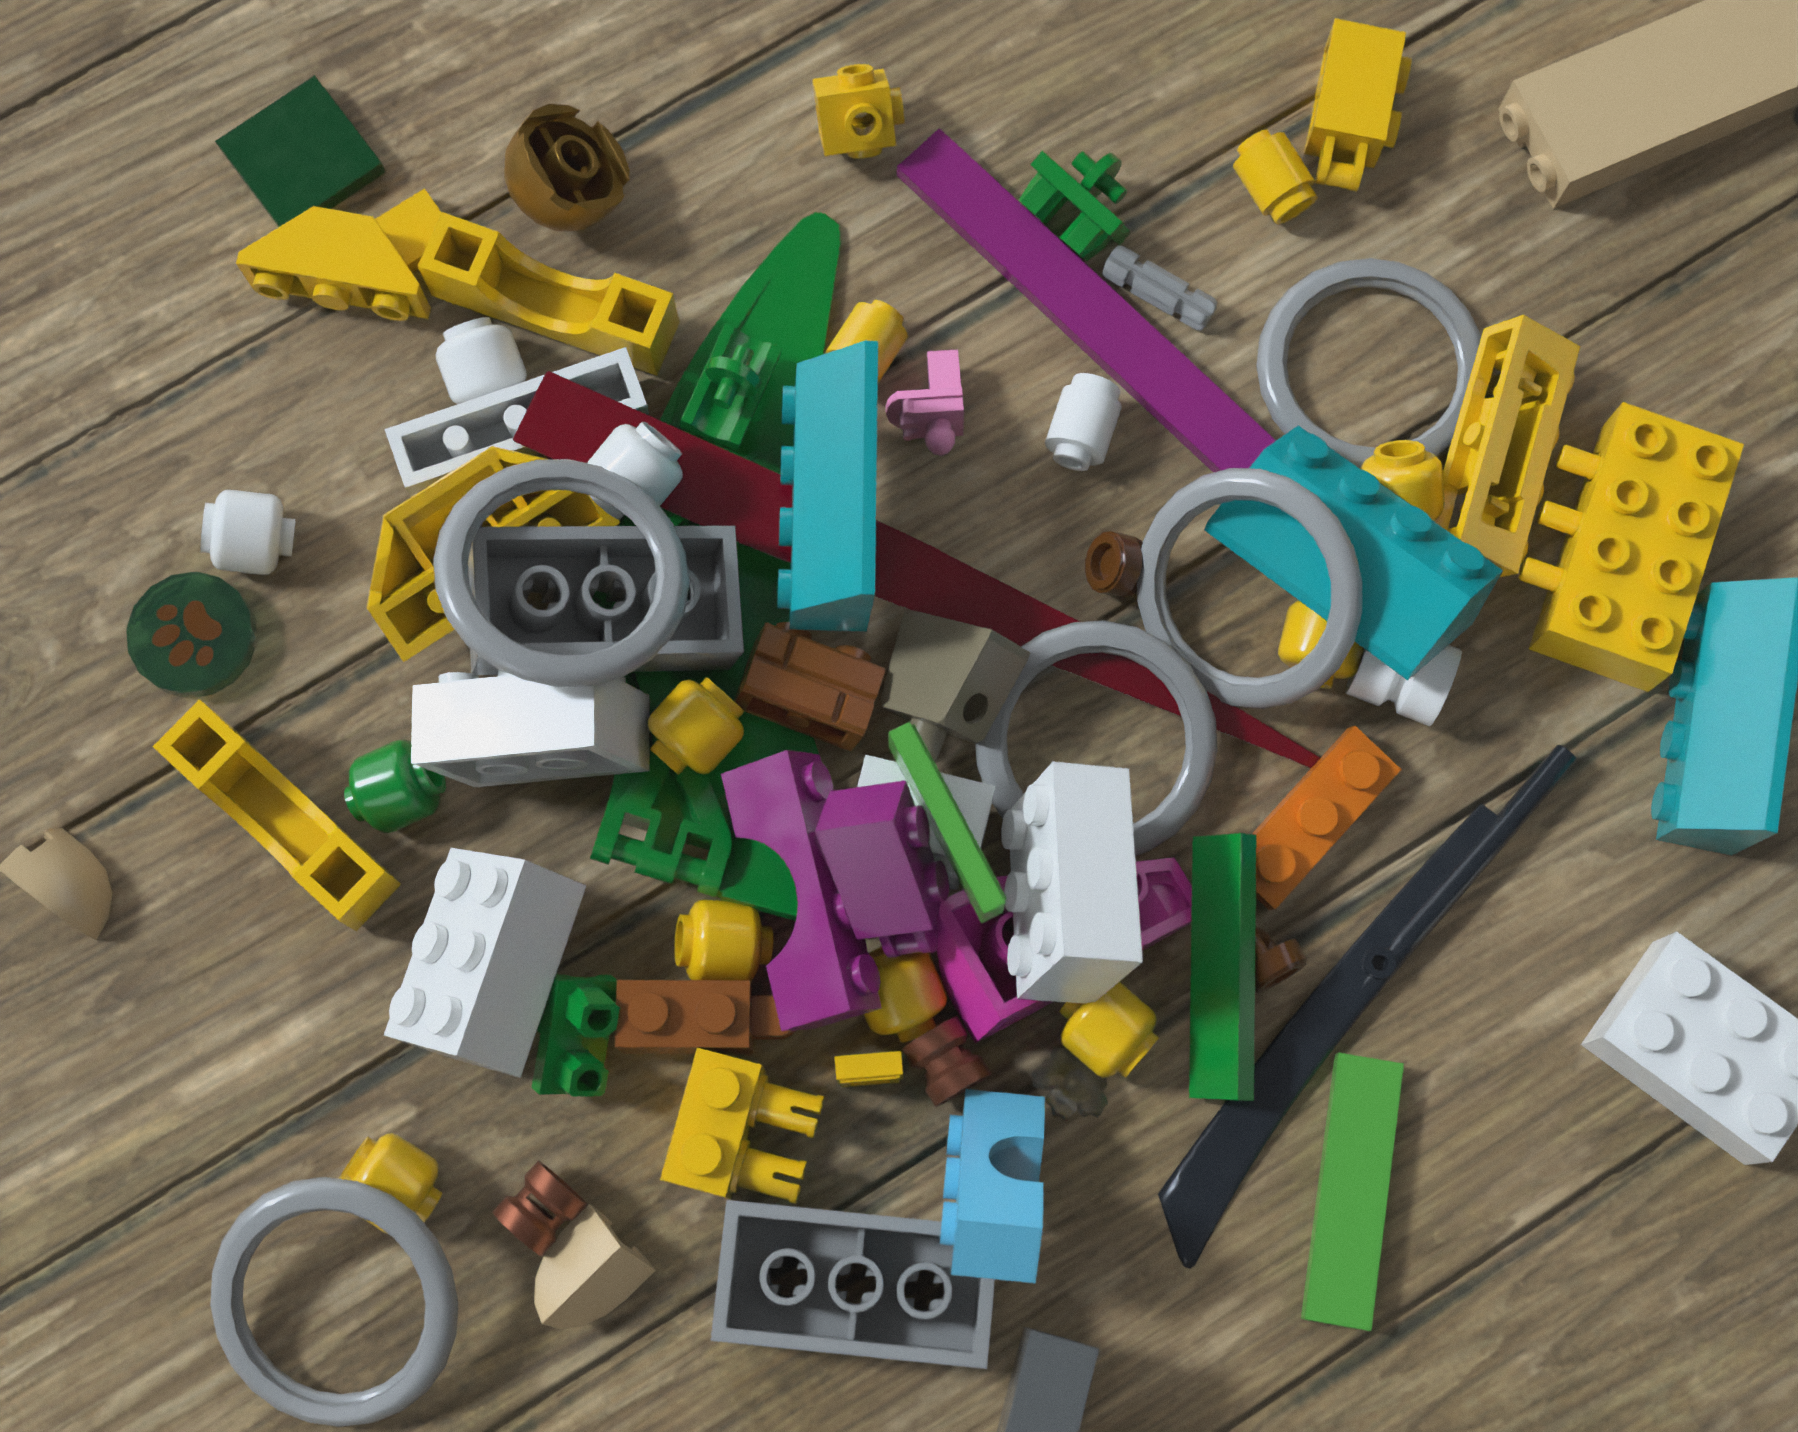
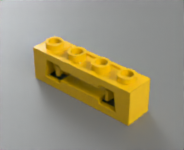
[1434,315,1581,578]

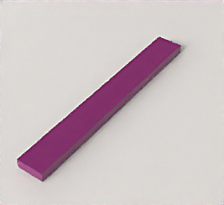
[897,128,1276,473]

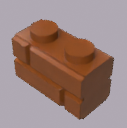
[734,622,886,752]

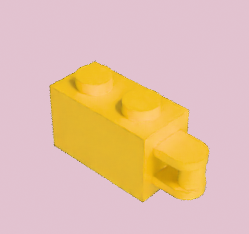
[1304,18,1412,192]

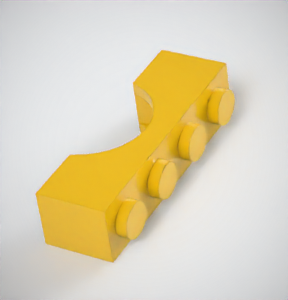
[418,212,680,376]
[152,699,401,931]

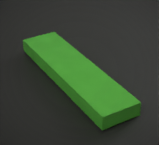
[1301,1053,1404,1331]

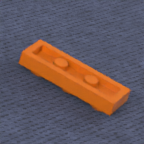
[1252,726,1402,910]

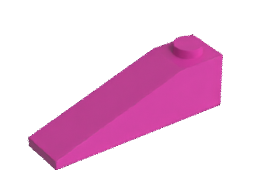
[936,857,1192,1043]

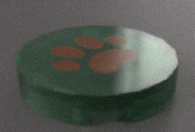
[126,571,257,697]

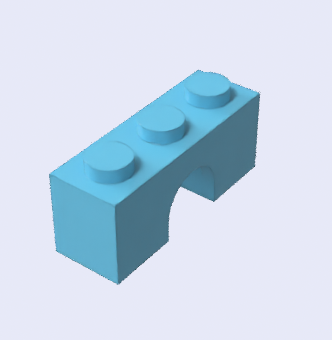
[940,1089,1045,1283]

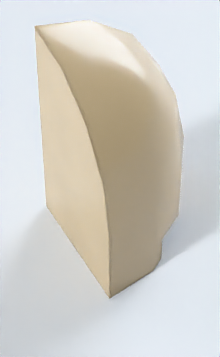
[0,828,113,940]
[534,1204,656,1329]

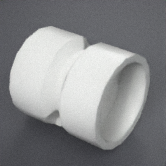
[1345,645,1462,726]

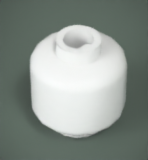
[435,317,527,404]
[588,421,683,520]
[200,490,295,575]

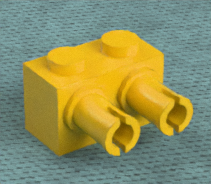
[660,1048,824,1204]

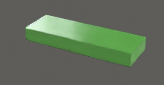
[888,722,1007,923]

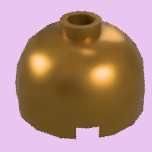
[504,104,630,231]

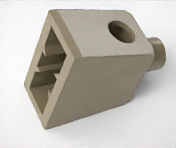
[880,609,1030,763]

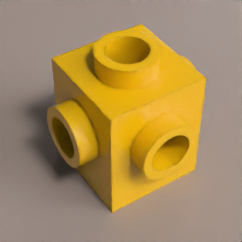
[812,64,905,159]

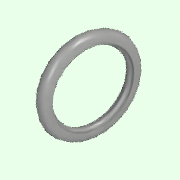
[1256,258,1486,469]
[433,459,690,687]
[1137,468,1362,709]
[975,620,1218,856]
[210,1177,458,1427]

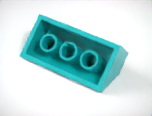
[777,341,878,632]
[1204,425,1503,681]
[1651,577,1798,856]

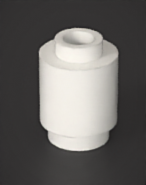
[1045,373,1122,471]

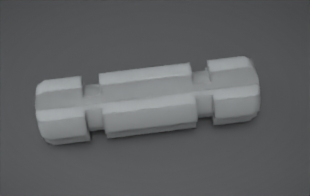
[1103,246,1217,330]

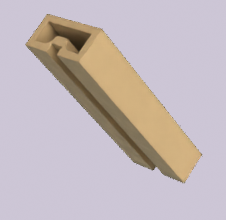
[1499,0,1798,209]

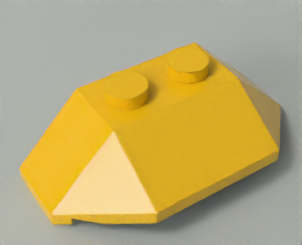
[366,446,620,662]

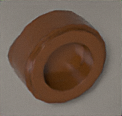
[1085,531,1143,597]
[1255,927,1308,993]

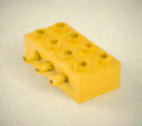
[1518,402,1744,692]

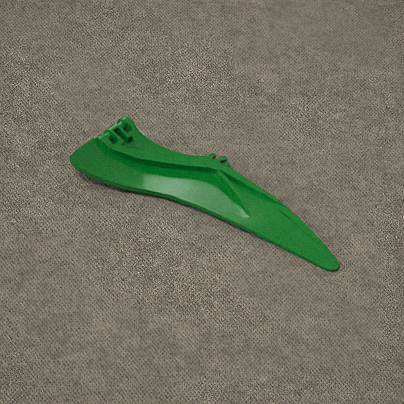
[590,212,841,921]

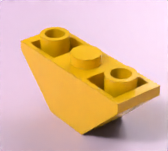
[236,206,431,321]

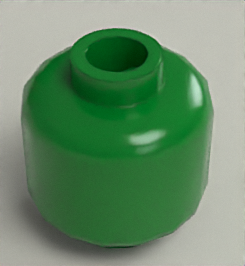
[344,739,446,834]

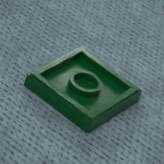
[215,75,386,227]

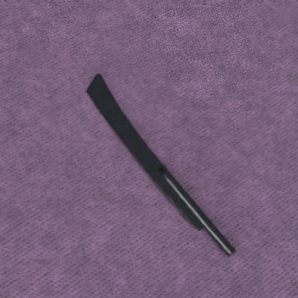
[1158,745,1577,1269]

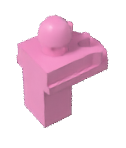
[885,349,964,456]

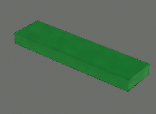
[1189,833,1256,1101]

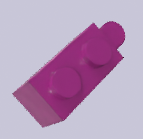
[815,780,949,958]

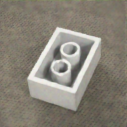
[411,669,649,787]
[1001,762,1143,1004]
[384,848,586,1077]
[1581,932,1798,1165]

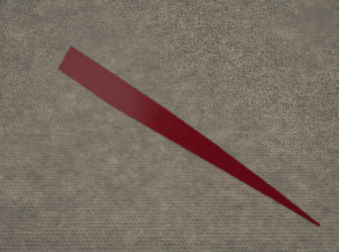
[513,371,1320,768]

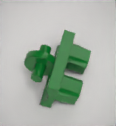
[1019,151,1131,262]
[680,323,782,451]
[531,974,620,1097]

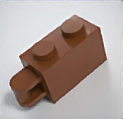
[615,980,797,1055]

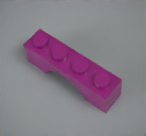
[721,750,882,1031]

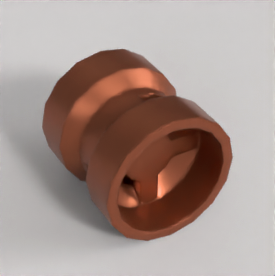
[902,1016,991,1107]
[493,1161,588,1256]

